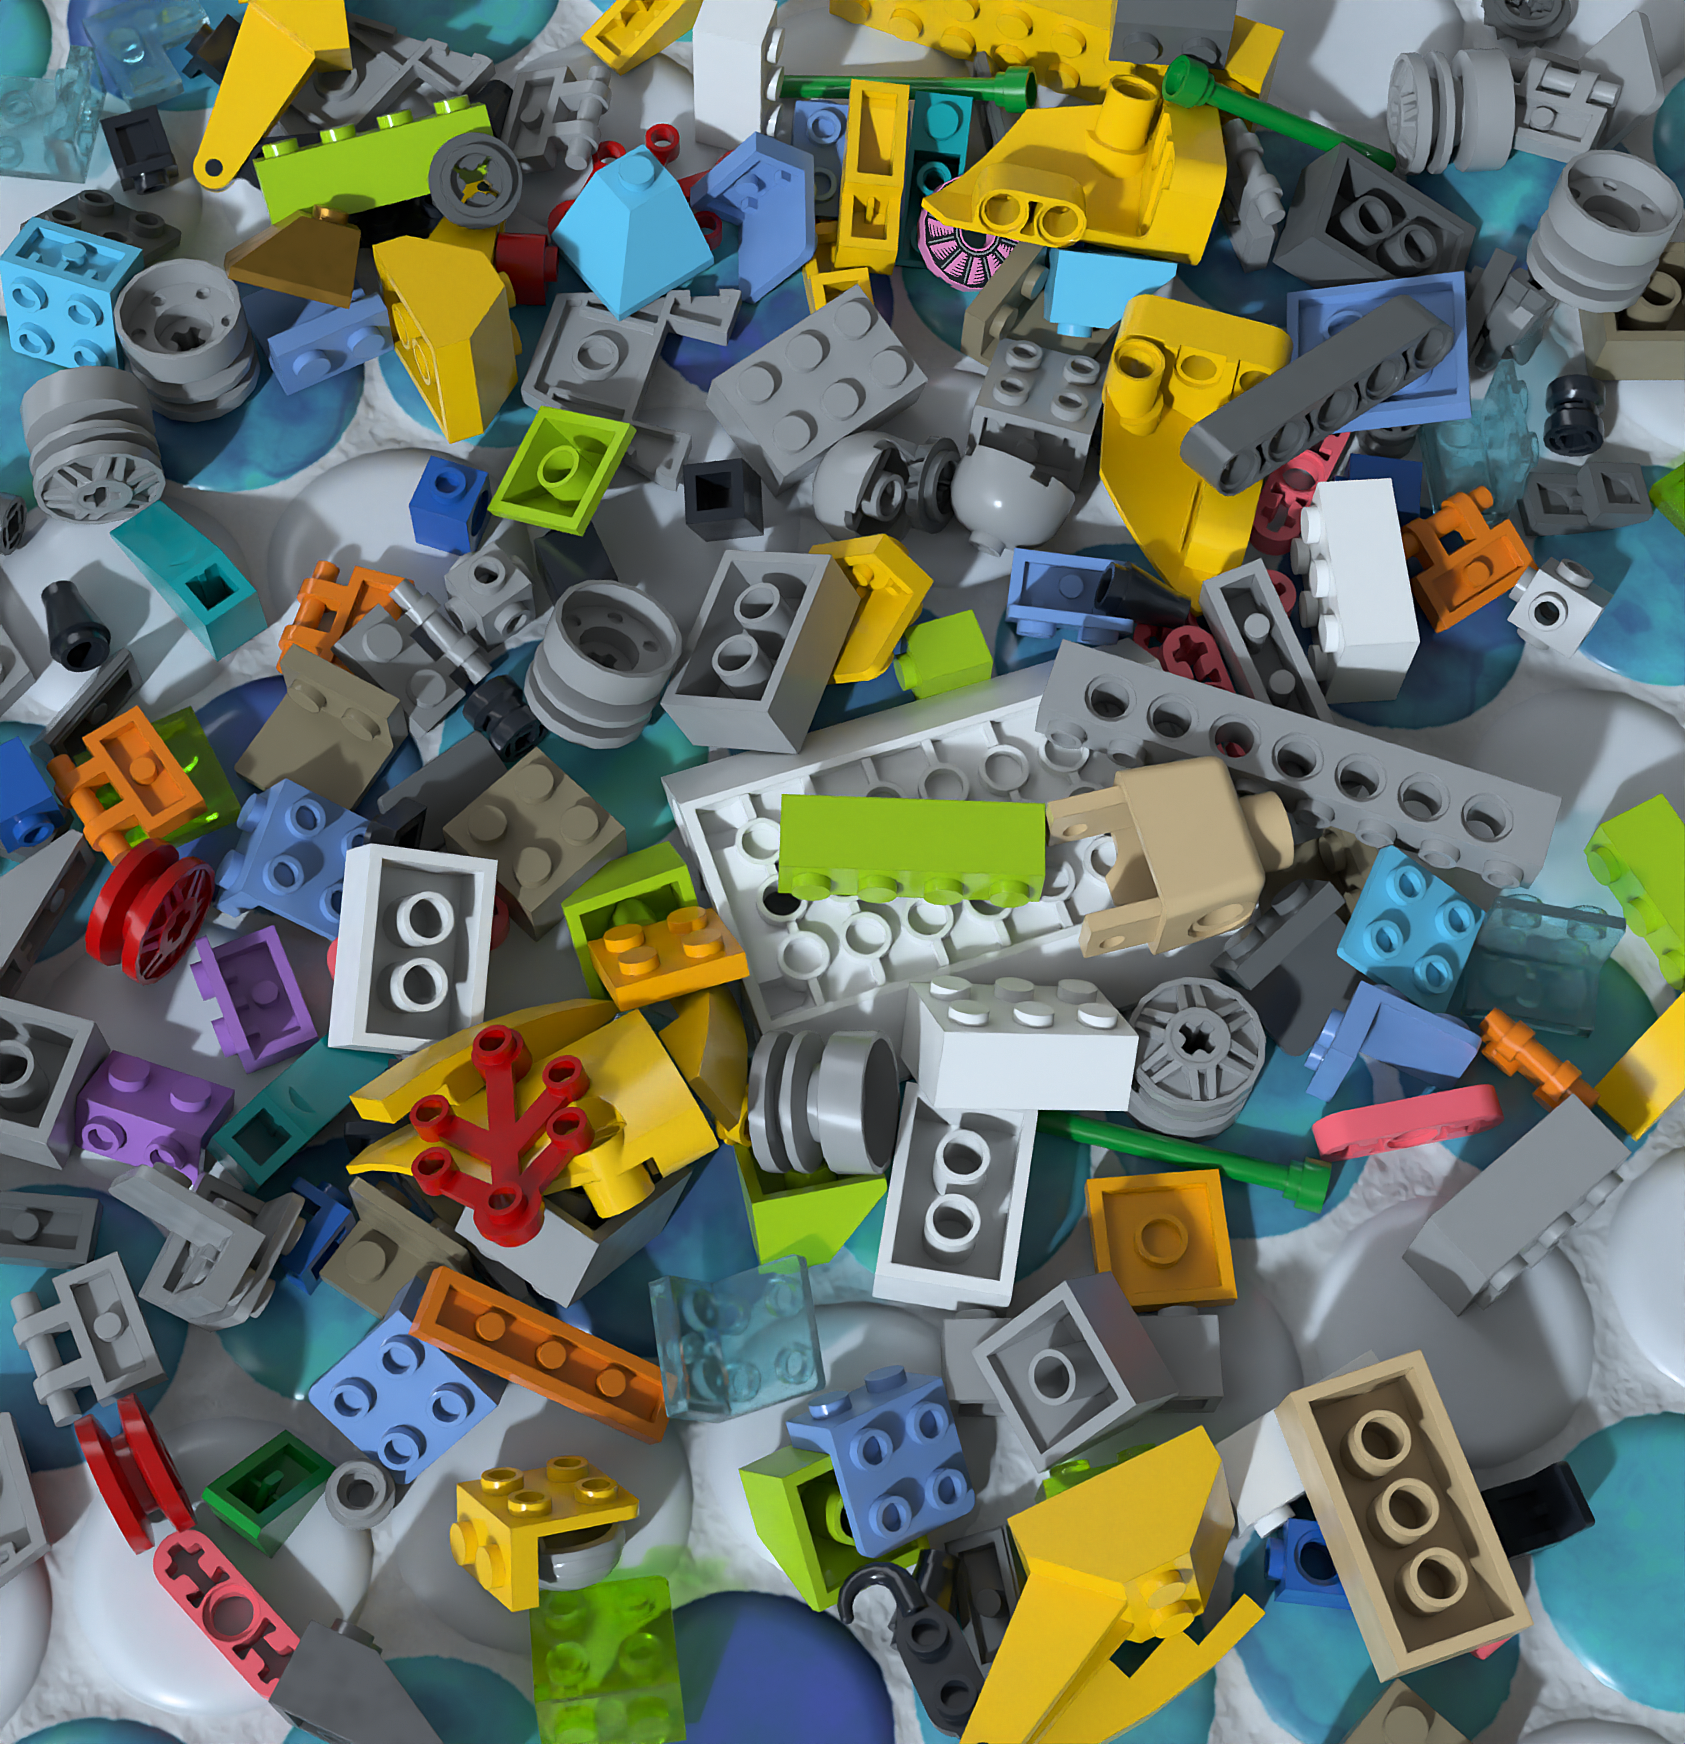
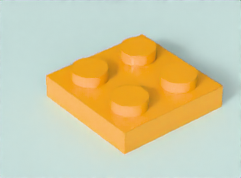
[587,906,750,1012]
[1084,1169,1238,1313]

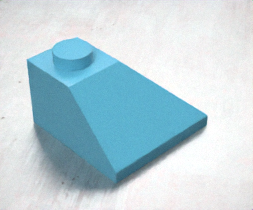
[550,144,714,322]
[1044,246,1177,338]

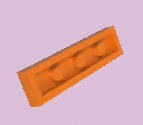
[408,1266,684,1445]

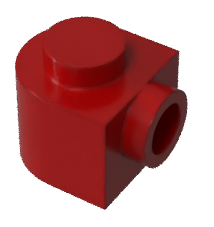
[496,232,559,305]

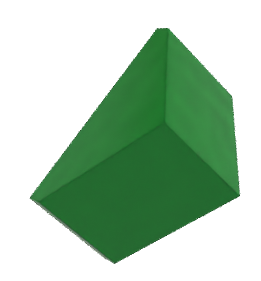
[201,1429,337,1559]

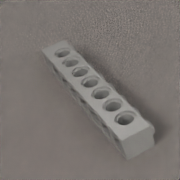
[1035,639,1563,889]

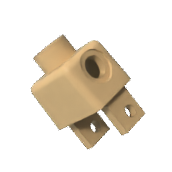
[1045,756,1294,958]

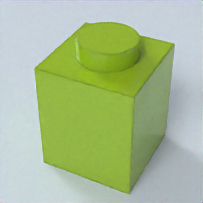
[893,609,993,701]

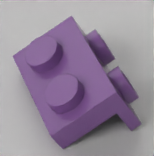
[190,925,319,1075]
[74,1050,235,1185]

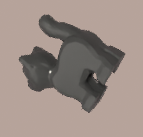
[1475,267,1560,372]

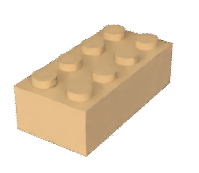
[1274,1349,1534,1683]

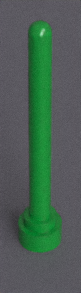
[1162,55,1397,173]
[779,66,1037,114]
[1035,1110,1332,1214]

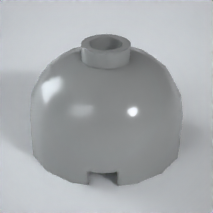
[812,430,917,542]
[950,445,1075,557]

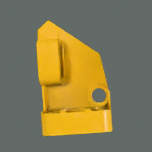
[921,75,1227,266]
[1099,294,1293,618]
[346,1008,719,1218]

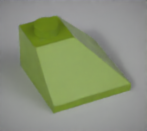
[487,405,637,536]
[561,841,699,1018]
[733,1143,887,1275]
[738,1444,931,1612]

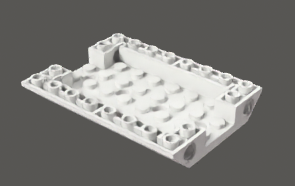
[661,638,1261,1082]

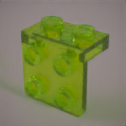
[529,1575,687,1744]

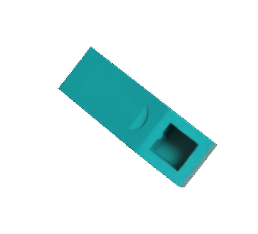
[895,91,973,270]
[109,499,268,662]
[206,1032,397,1196]

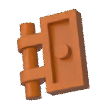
[1400,485,1539,633]
[276,560,415,675]
[46,705,208,867]
[1478,1007,1601,1113]

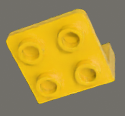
[808,533,934,685]
[450,1455,639,1612]

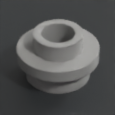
[325,1458,396,1530]

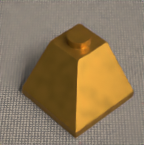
[223,204,361,309]

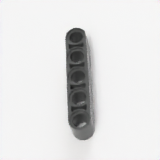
[1180,295,1454,496]

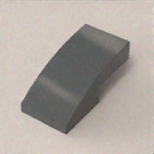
[1513,461,1654,536]

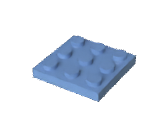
[1287,271,1472,434]

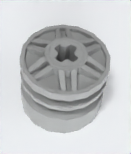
[1387,48,1515,176]
[1526,150,1683,313]
[113,258,261,422]
[20,366,166,524]
[524,580,682,749]
[1124,976,1266,1143]
[747,1030,900,1175]

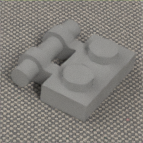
[1508,57,1621,163]
[500,66,612,174]
[1218,118,1286,273]
[330,578,492,740]
[10,1251,169,1427]

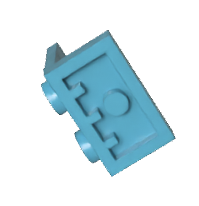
[0,216,144,371]
[1337,845,1486,1014]

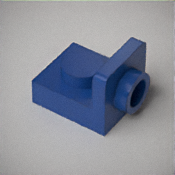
[279,1176,356,1296]

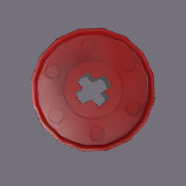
[85,837,215,986]
[73,1392,198,1555]

